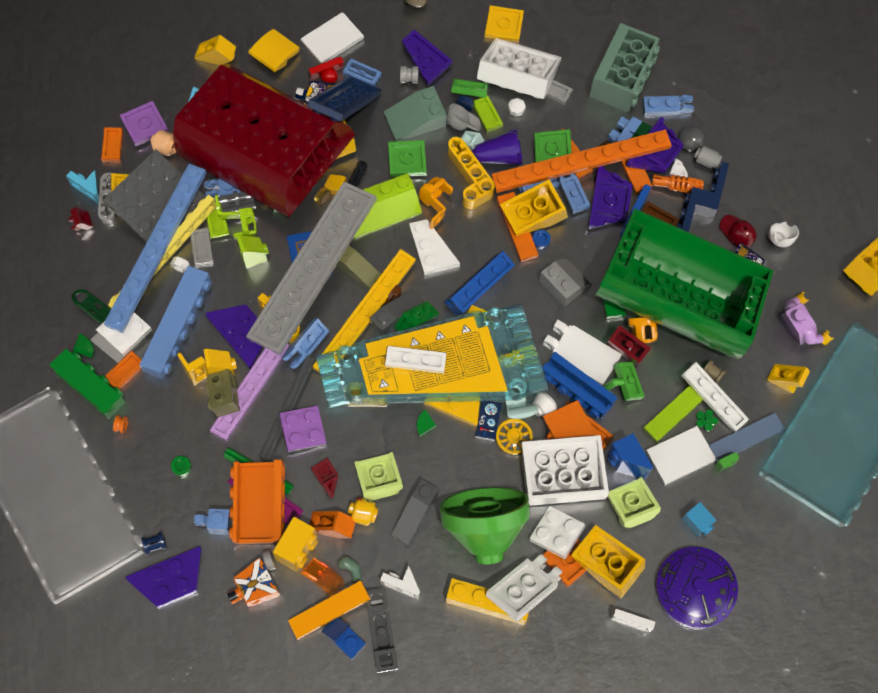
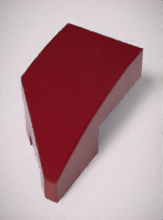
[310,457,338,499]

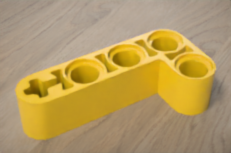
[448,137,495,209]

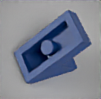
[322,618,366,660]

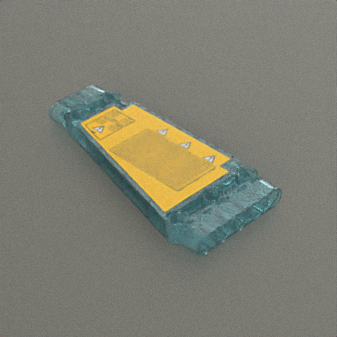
[316,303,548,409]

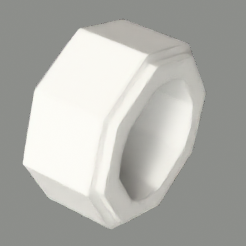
[508,98,526,117]
[170,256,190,273]

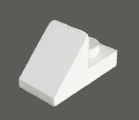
[380,566,420,599]

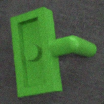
[603,362,645,401]

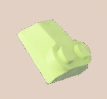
[354,452,403,500]
[608,477,661,528]

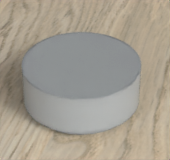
[263,549,276,571]

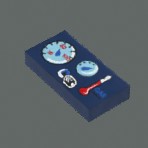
[475,400,502,442]

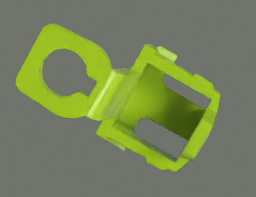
[215,195,257,240]

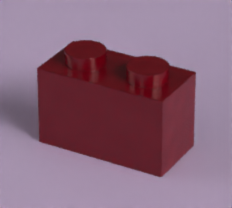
[607,325,651,367]

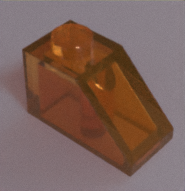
[300,558,344,598]

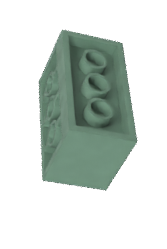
[589,23,661,113]

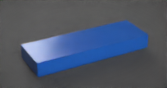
[620,184,652,236]

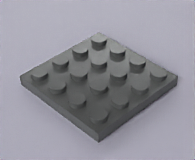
[103,149,206,243]

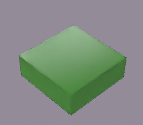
[715,452,739,471]

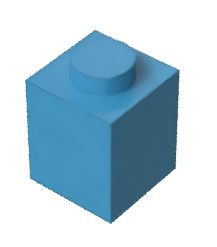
[682,502,716,537]

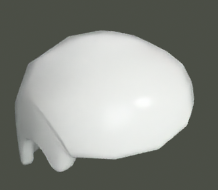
[768,221,799,248]

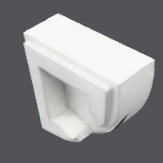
[669,159,688,177]

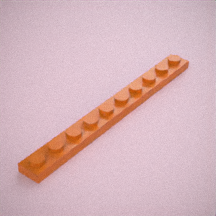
[491,129,672,193]

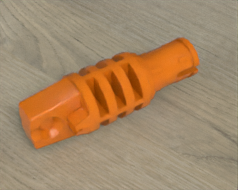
[652,174,704,193]

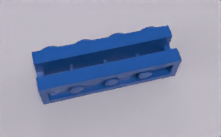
[444,251,515,316]
[540,352,618,420]

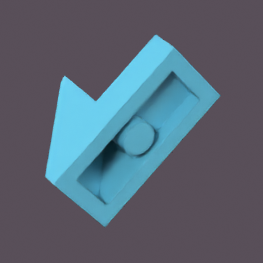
[66,170,100,204]

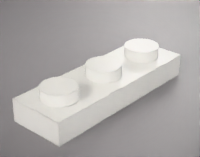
[385,346,446,374]

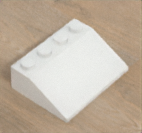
[477,38,562,99]
[522,435,609,506]

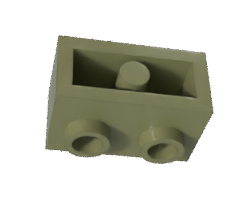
[205,369,240,417]

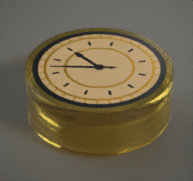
[314,187,331,206]

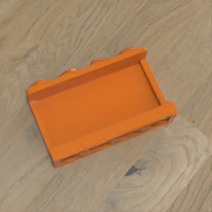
[229,460,285,544]

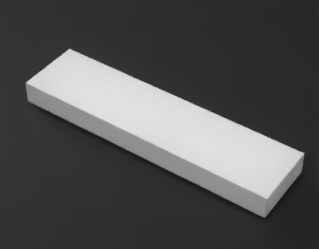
[681,362,749,433]

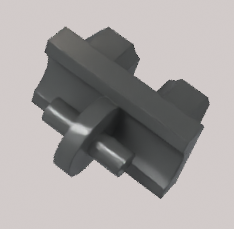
[219,191,256,212]

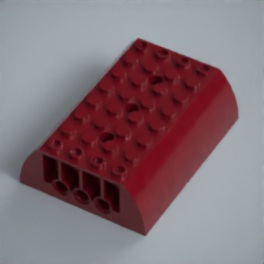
[173,64,355,217]

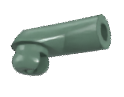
[338,556,363,583]

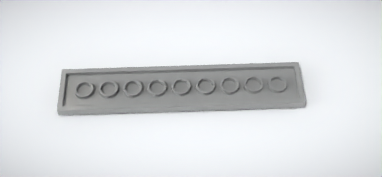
[246,182,377,355]

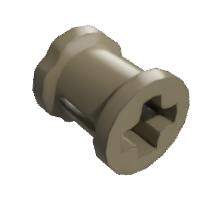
[703,360,727,384]

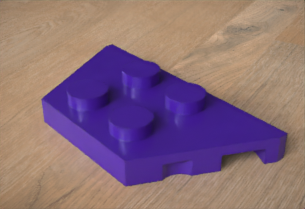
[626,117,684,173]
[588,166,632,229]
[205,304,263,369]
[126,546,202,608]

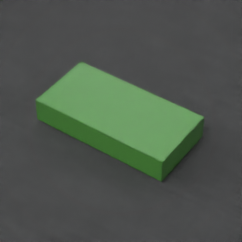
[451,78,488,98]

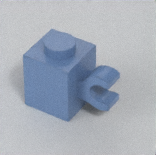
[194,508,232,535]

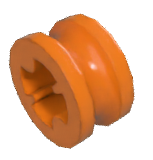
[113,415,128,434]

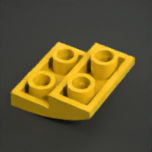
[248,29,300,72]

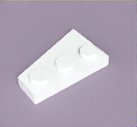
[409,219,460,275]

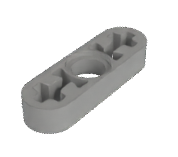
[98,173,117,224]

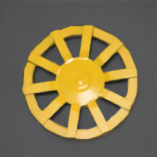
[496,419,533,455]

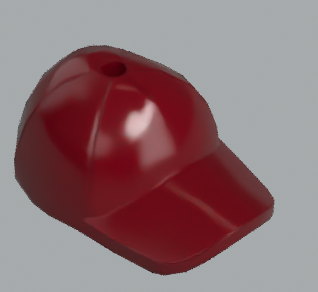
[719,215,757,248]

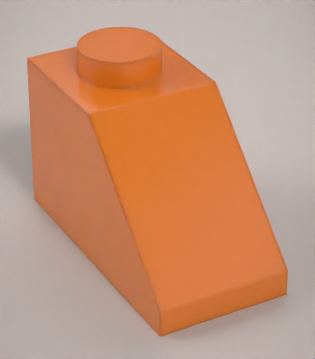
[309,511,355,538]

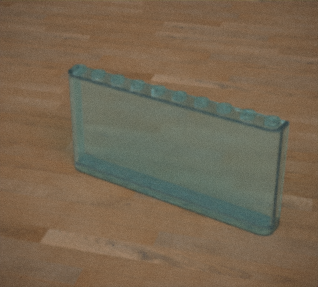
[758,321,878,528]

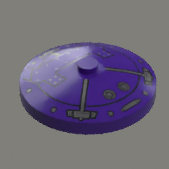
[656,547,738,629]

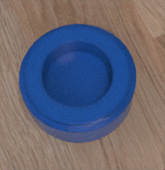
[532,230,551,249]

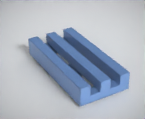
[342,58,382,86]

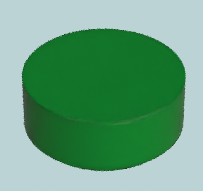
[171,456,192,477]

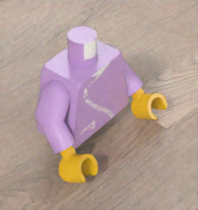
[781,292,834,345]

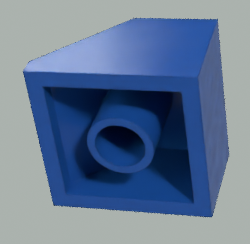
[607,433,653,480]

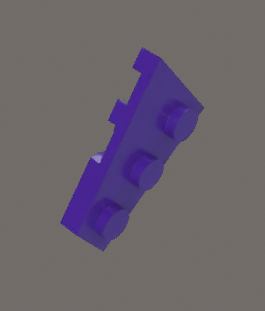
[402,30,452,86]

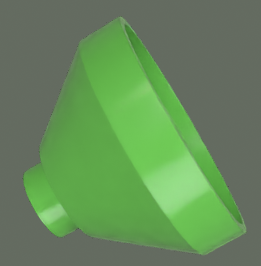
[440,487,530,564]

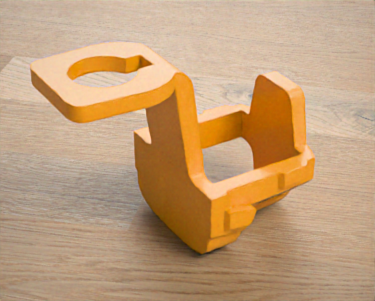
[419,177,453,229]
[628,317,658,343]

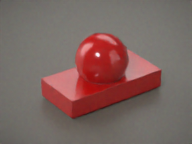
[308,57,344,84]

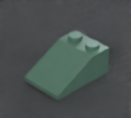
[384,86,447,141]

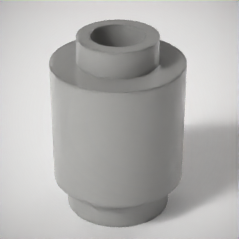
[694,146,723,169]

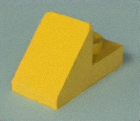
[767,364,810,393]

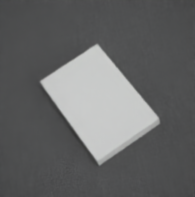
[301,12,364,64]
[645,426,717,486]

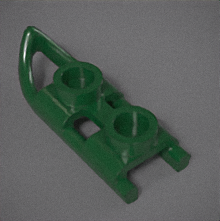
[71,289,111,325]

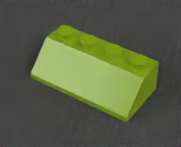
[354,173,422,239]

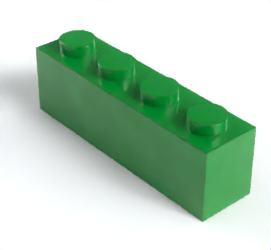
[49,349,125,419]

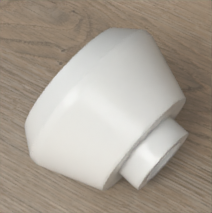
[532,392,557,417]

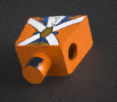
[227,558,280,607]

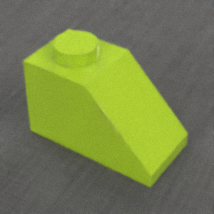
[236,235,269,269]

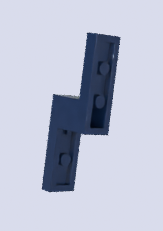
[678,162,729,232]

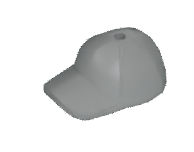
[446,104,481,132]

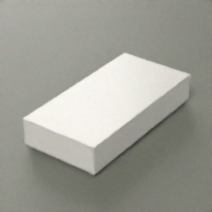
[611,609,655,632]

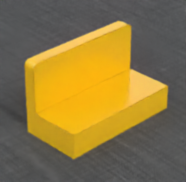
[177,352,210,385]

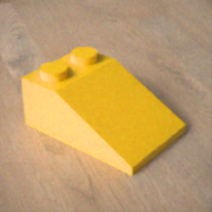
[500,179,568,236]
[843,238,878,296]
[571,525,645,598]

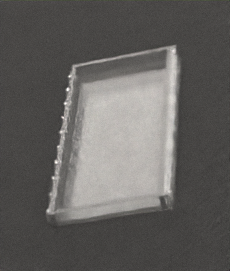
[0,387,143,605]

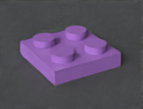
[120,101,169,146]
[279,406,326,452]

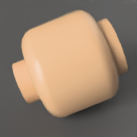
[151,130,176,156]

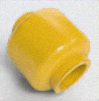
[347,497,378,526]

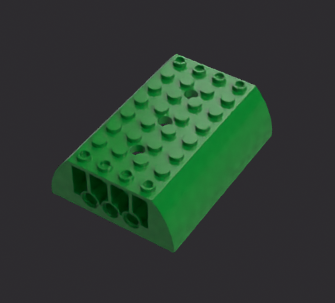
[596,208,774,360]

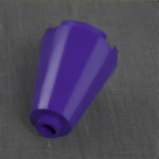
[472,129,523,165]

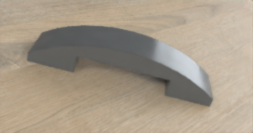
[367,588,398,673]

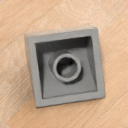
[539,258,592,307]

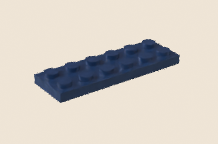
[307,76,382,122]

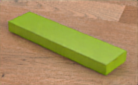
[643,386,703,443]

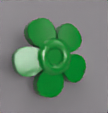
[696,410,718,431]

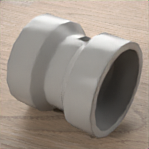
[400,65,418,84]

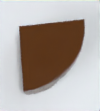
[384,285,402,305]

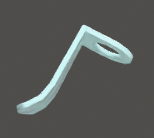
[504,383,539,419]

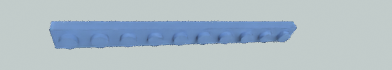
[104,164,207,333]

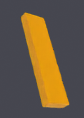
[288,581,371,639]

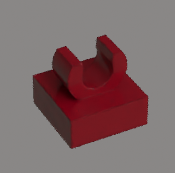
[68,207,93,231]

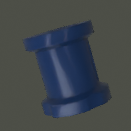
[141,531,167,555]

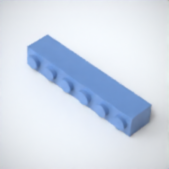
[139,266,212,379]

